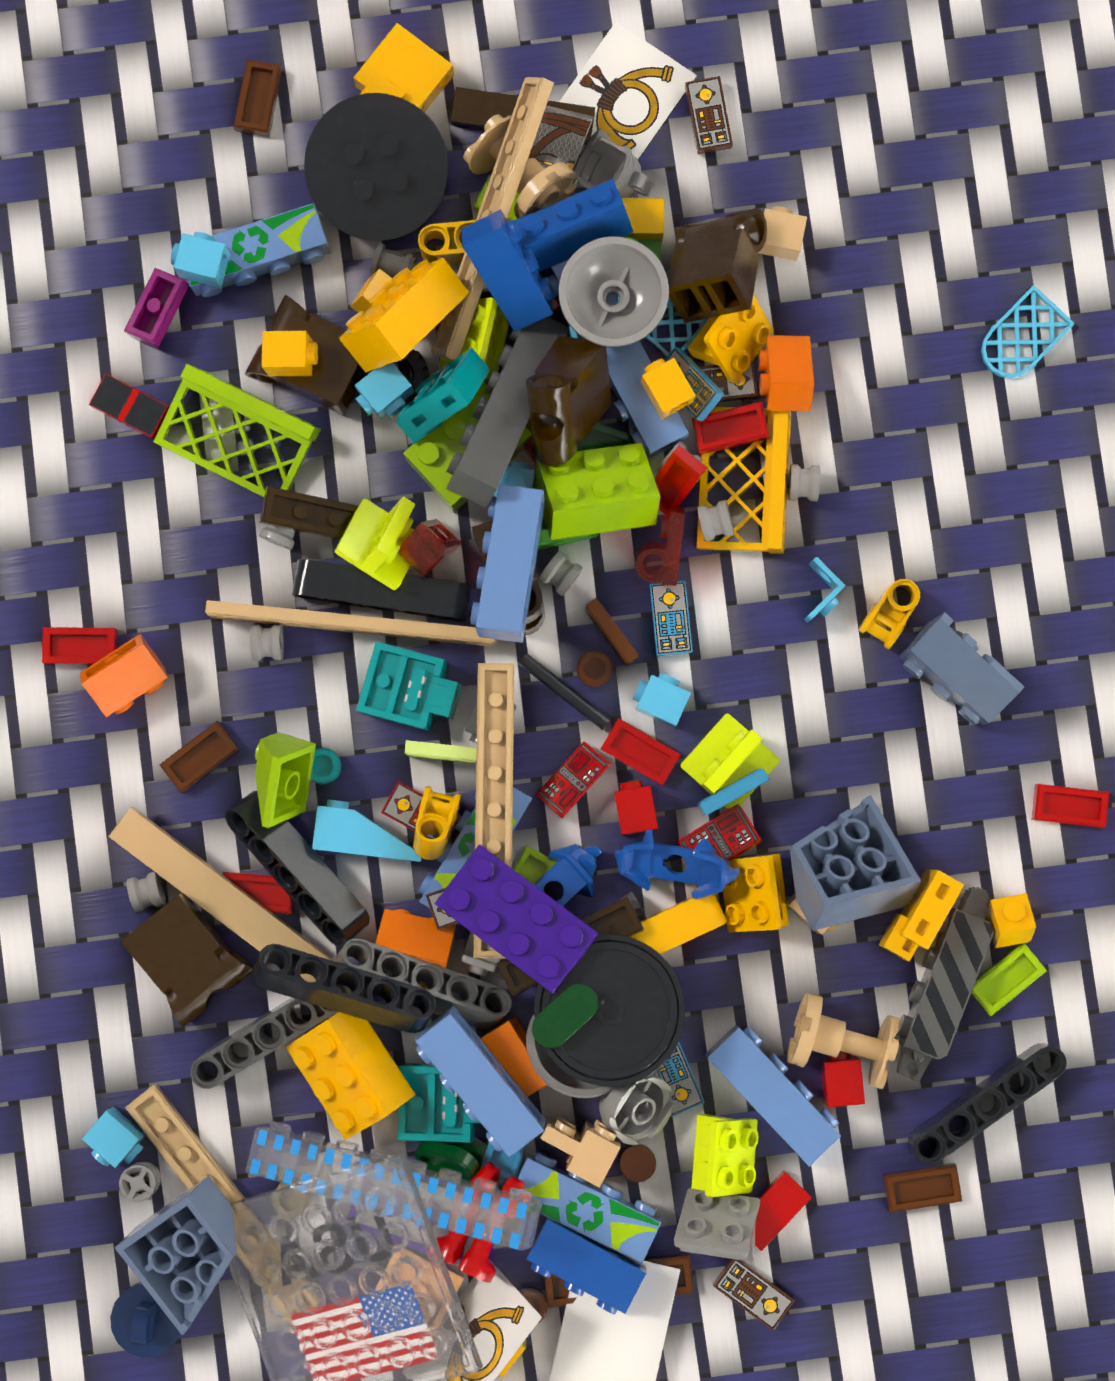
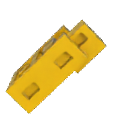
[353,23,454,112]
[878,869,964,961]

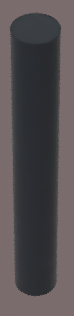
[518,653,611,731]

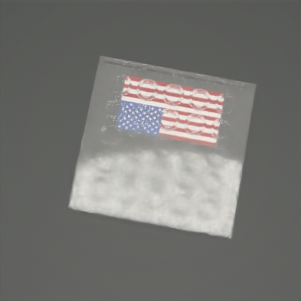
[228,1152,483,1381]

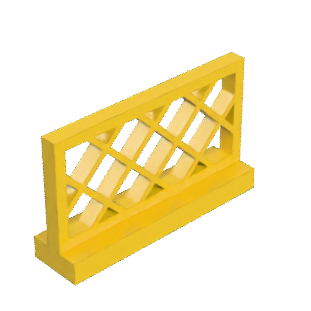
[696,407,791,554]

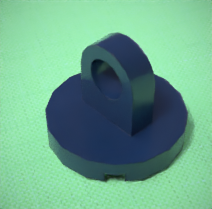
[110,1282,181,1358]

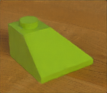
[255,732,316,828]

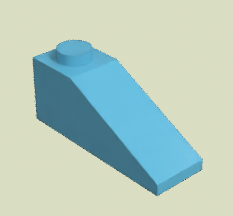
[312,800,424,862]

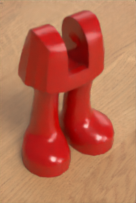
[430,1162,525,1283]

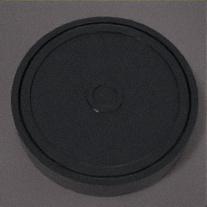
[304,93,450,241]
[534,934,685,1087]

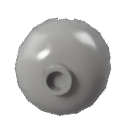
[599,1073,673,1146]

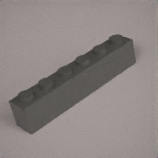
[446,317,569,508]

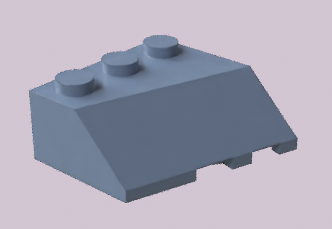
[899,612,1024,725]
[790,795,921,931]
[114,1175,237,1336]

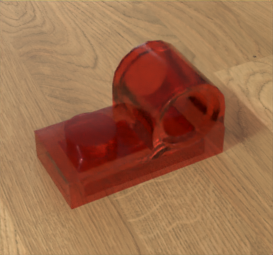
[636,507,685,586]
[398,519,462,577]

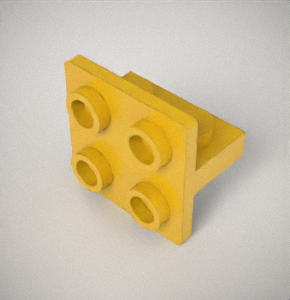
[687,294,774,384]
[723,854,789,932]

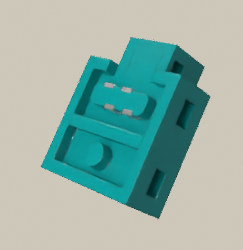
[396,348,490,444]
[356,641,463,732]
[397,1063,481,1143]

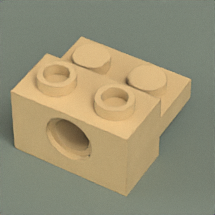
[540,1115,621,1188]

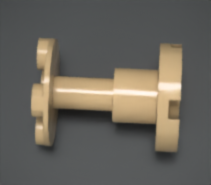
[463,114,578,219]
[787,992,899,1089]

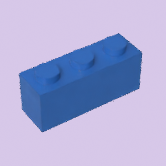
[514,179,634,272]
[462,209,556,332]
[526,1217,646,1314]

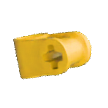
[858,579,920,650]
[413,786,462,860]

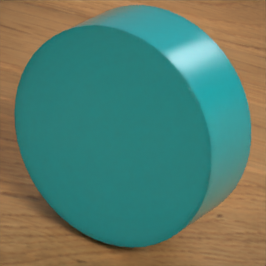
[311,748,342,784]

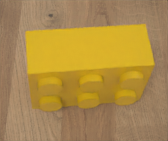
[339,258,470,373]
[285,1012,415,1140]

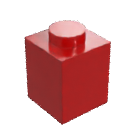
[614,780,658,835]
[820,1051,865,1107]

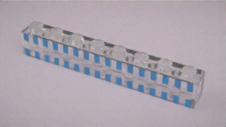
[245,1122,542,1251]

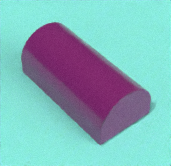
[124,268,189,349]

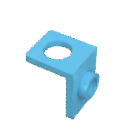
[804,557,846,623]

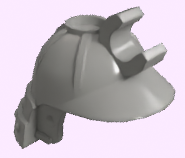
[572,128,655,198]

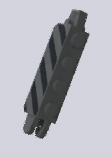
[896,887,994,1082]

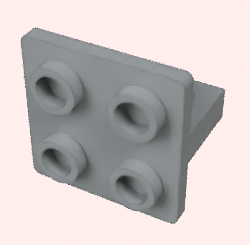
[674,1188,760,1262]

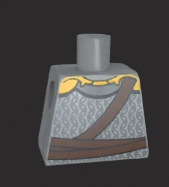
[528,105,593,170]

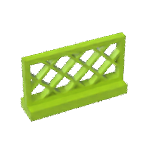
[154,364,321,497]

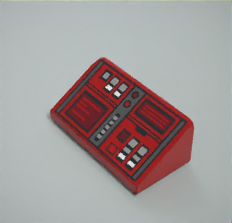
[535,741,611,818]
[678,804,762,861]

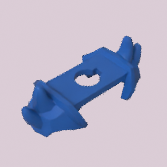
[614,829,741,899]
[533,844,602,906]

